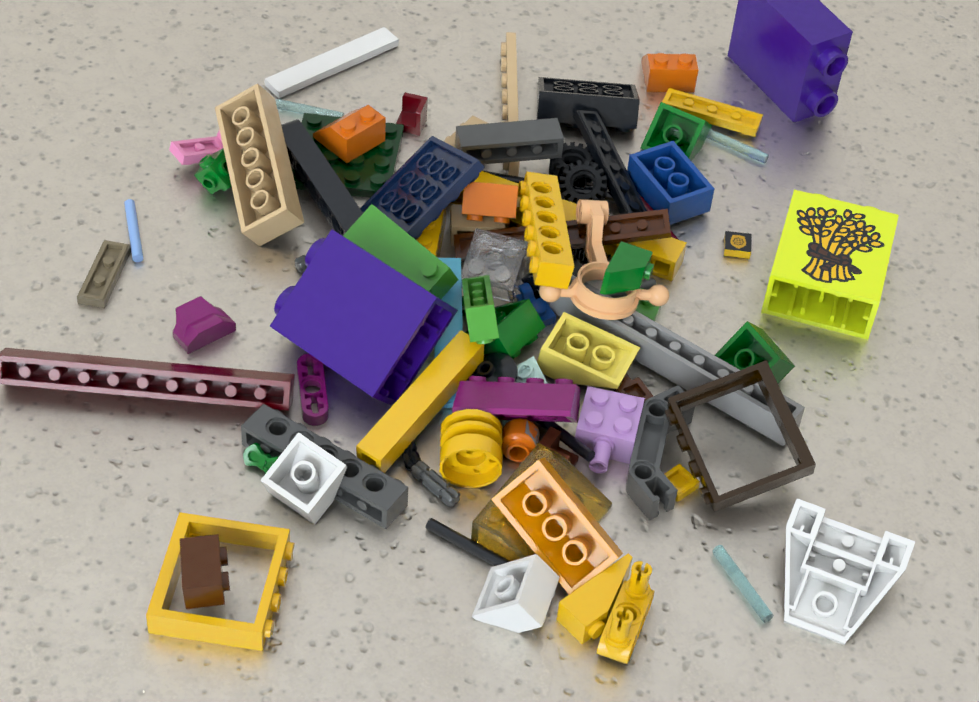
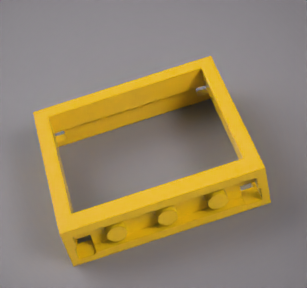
[146,512,295,651]

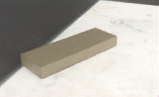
[77,240,131,309]

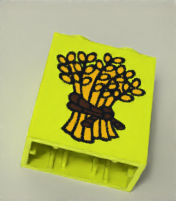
[761,189,899,340]

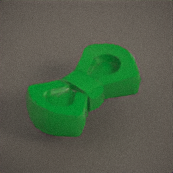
[243,443,279,474]

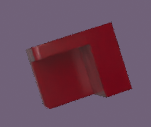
[396,92,428,136]

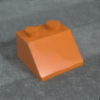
[641,53,698,93]
[313,105,386,163]
[462,182,518,224]

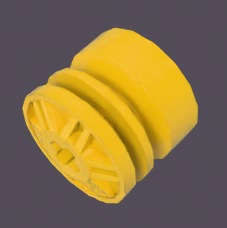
[439,409,502,488]

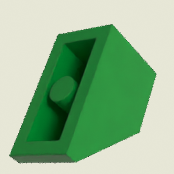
[600,241,654,295]

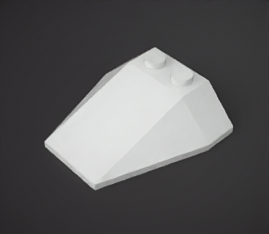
[784,499,915,645]

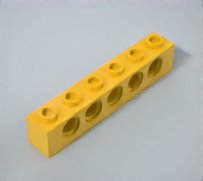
[518,171,574,289]

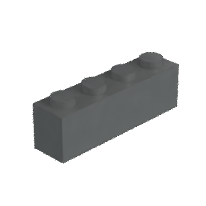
[455,118,564,164]

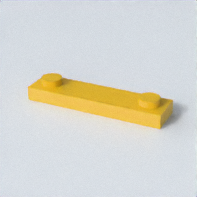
[662,88,763,137]

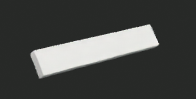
[265,27,399,98]

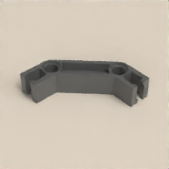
[625,385,695,520]

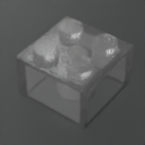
[461,228,529,303]

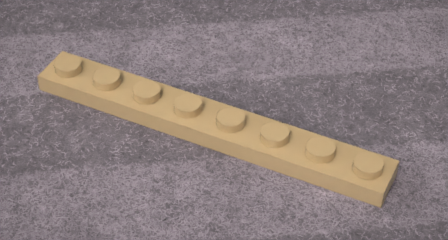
[500,32,520,176]

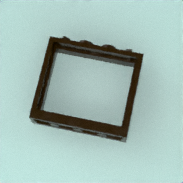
[665,360,816,512]

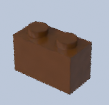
[180,534,230,609]

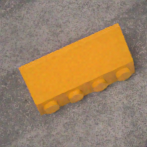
[491,457,623,595]

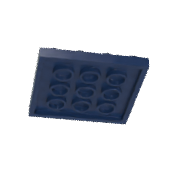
[360,136,485,240]

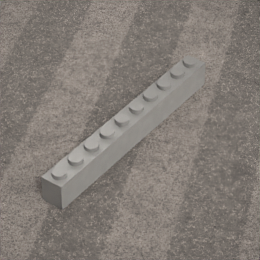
[549,275,805,446]

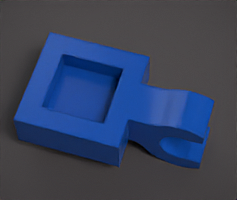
[516,283,556,326]

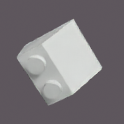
[261,432,347,525]
[472,554,560,633]

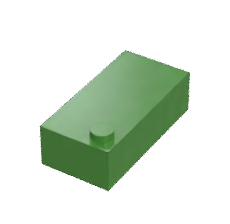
[343,204,459,299]

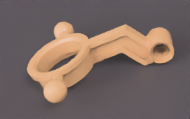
[539,199,669,320]

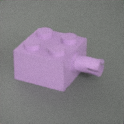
[573,386,645,473]

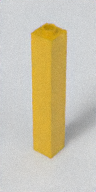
[356,330,484,473]

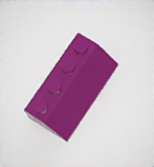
[452,376,580,423]

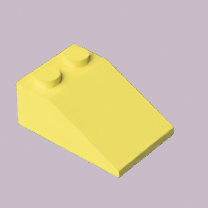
[537,312,640,389]

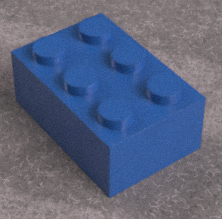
[627,141,715,225]

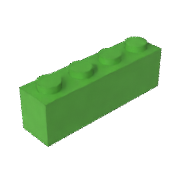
[462,275,499,344]

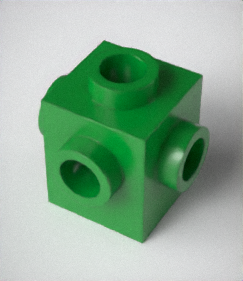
[194,148,231,194]

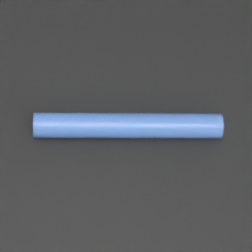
[124,199,143,263]

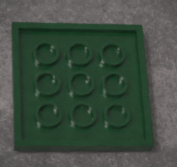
[291,113,404,198]

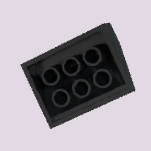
[537,77,640,132]

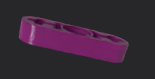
[297,354,328,426]

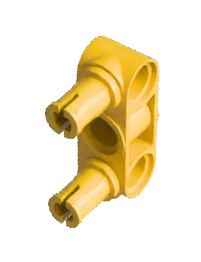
[596,561,655,664]

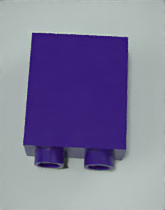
[727,0,853,123]
[270,229,458,406]

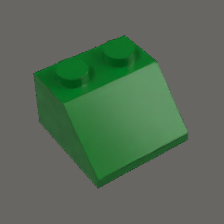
[640,102,712,161]
[465,299,546,359]
[714,321,795,383]

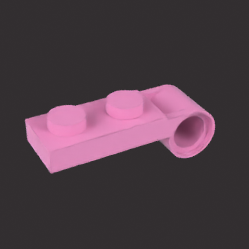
[169,130,223,165]

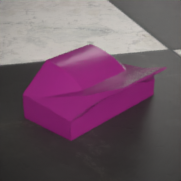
[173,296,236,354]

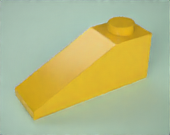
[556,553,633,644]

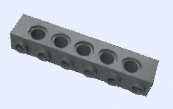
[241,404,408,529]

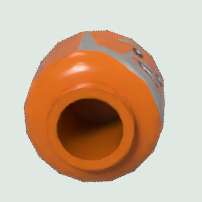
[502,418,540,462]

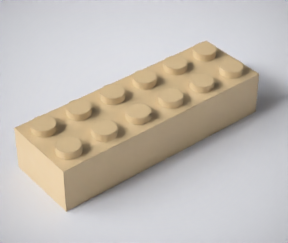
[215,84,304,246]

